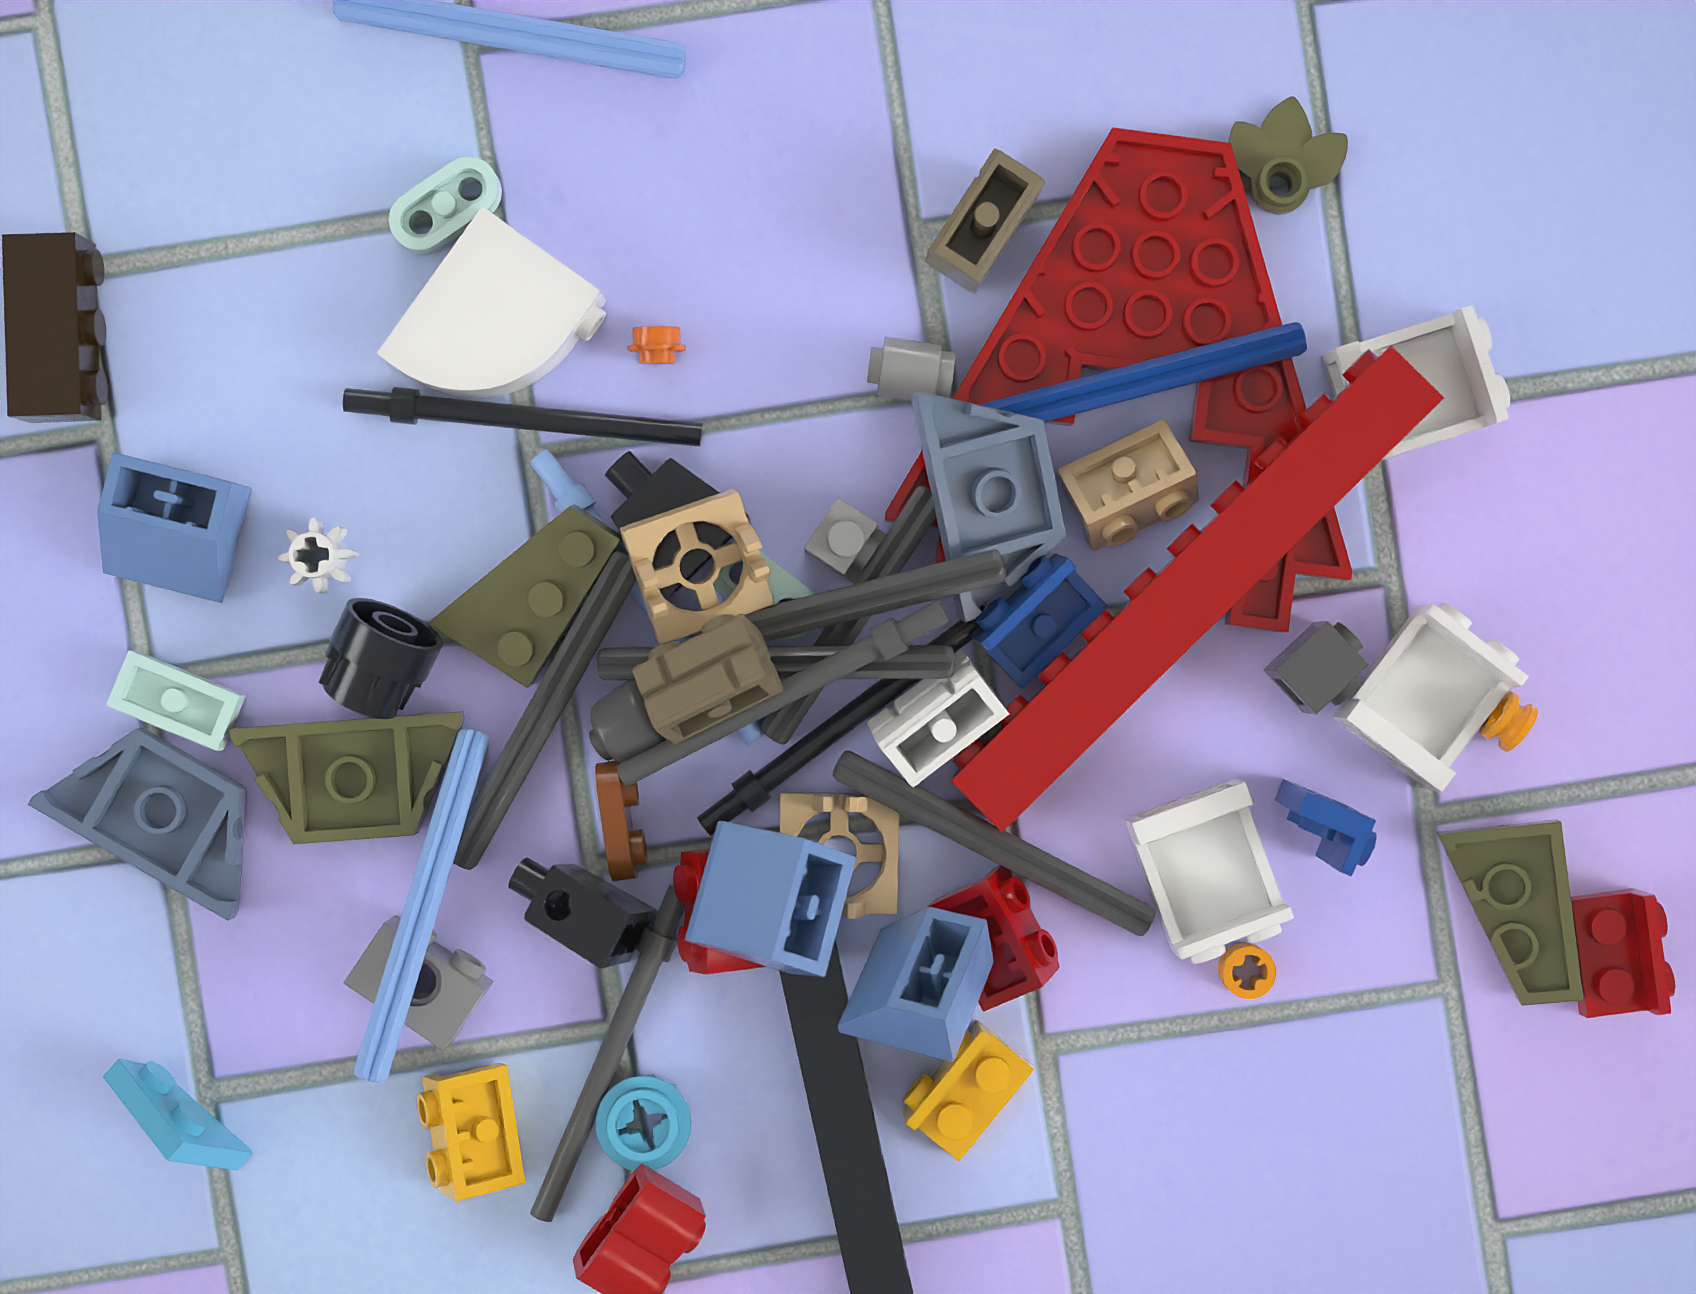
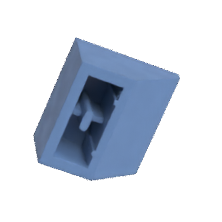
[97,452,252,603]
[685,821,856,977]
[838,907,994,1062]

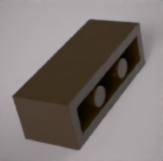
[2,232,108,423]

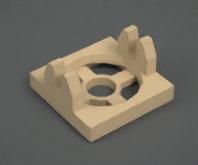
[619,488,775,645]
[780,792,899,919]

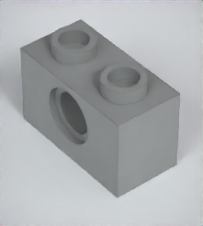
[343,916,494,1051]

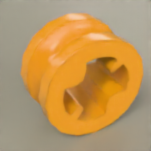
[1480,691,1538,752]
[1218,942,1277,999]

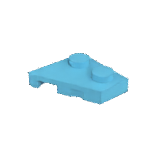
[103,1058,253,1170]

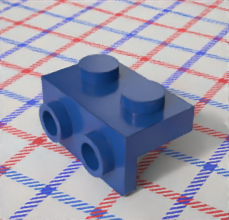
[970,553,1108,689]

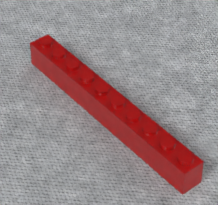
[951,346,1444,832]

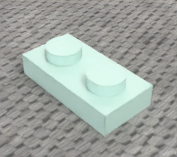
[106,650,246,751]

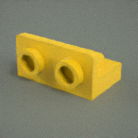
[902,1020,1035,1161]
[417,1063,526,1202]

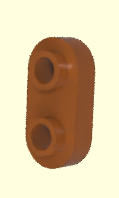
[595,761,648,882]

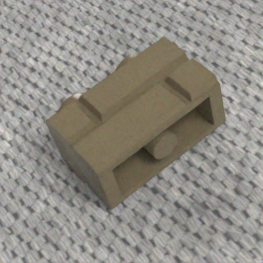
[925,148,1045,294]
[632,614,783,744]

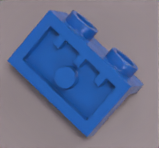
[1275,779,1377,877]

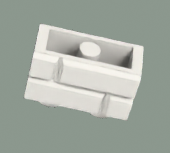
[867,650,1009,787]

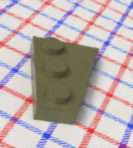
[428,504,623,688]
[1436,819,1583,1006]

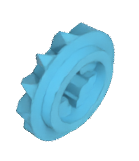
[596,1074,691,1171]

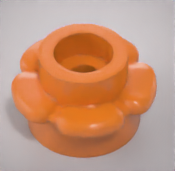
[627,326,686,364]

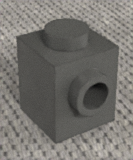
[1263,621,1369,715]

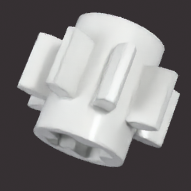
[277,518,359,594]

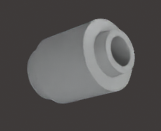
[867,337,955,401]

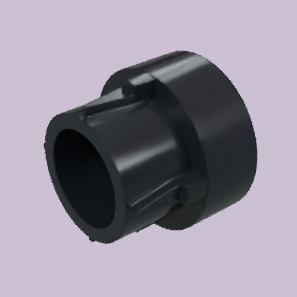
[318,598,443,719]

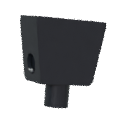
[604,451,751,598]
[508,857,658,969]

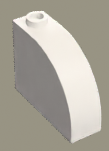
[376,206,607,398]

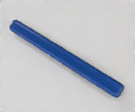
[979,322,1307,422]

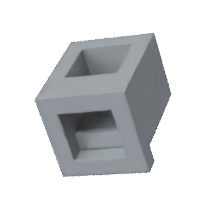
[804,497,886,584]

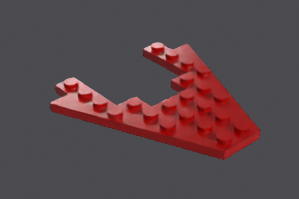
[884,127,1352,633]

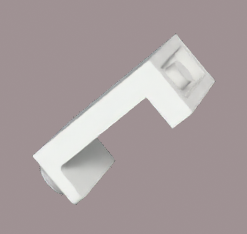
[1321,305,1510,460]
[1333,602,1528,792]
[1124,779,1294,963]

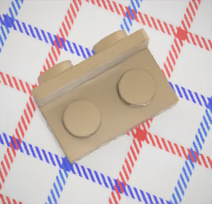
[1057,419,1199,551]

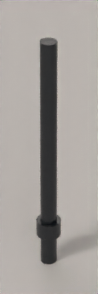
[343,387,703,447]
[697,605,986,836]

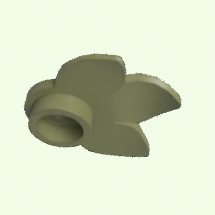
[1228,96,1348,215]

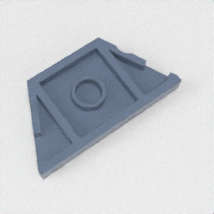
[910,391,1066,622]
[28,728,247,921]

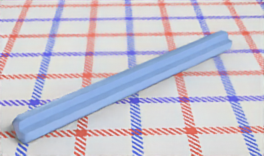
[333,0,686,79]
[354,728,489,1083]

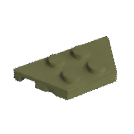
[229,711,465,845]

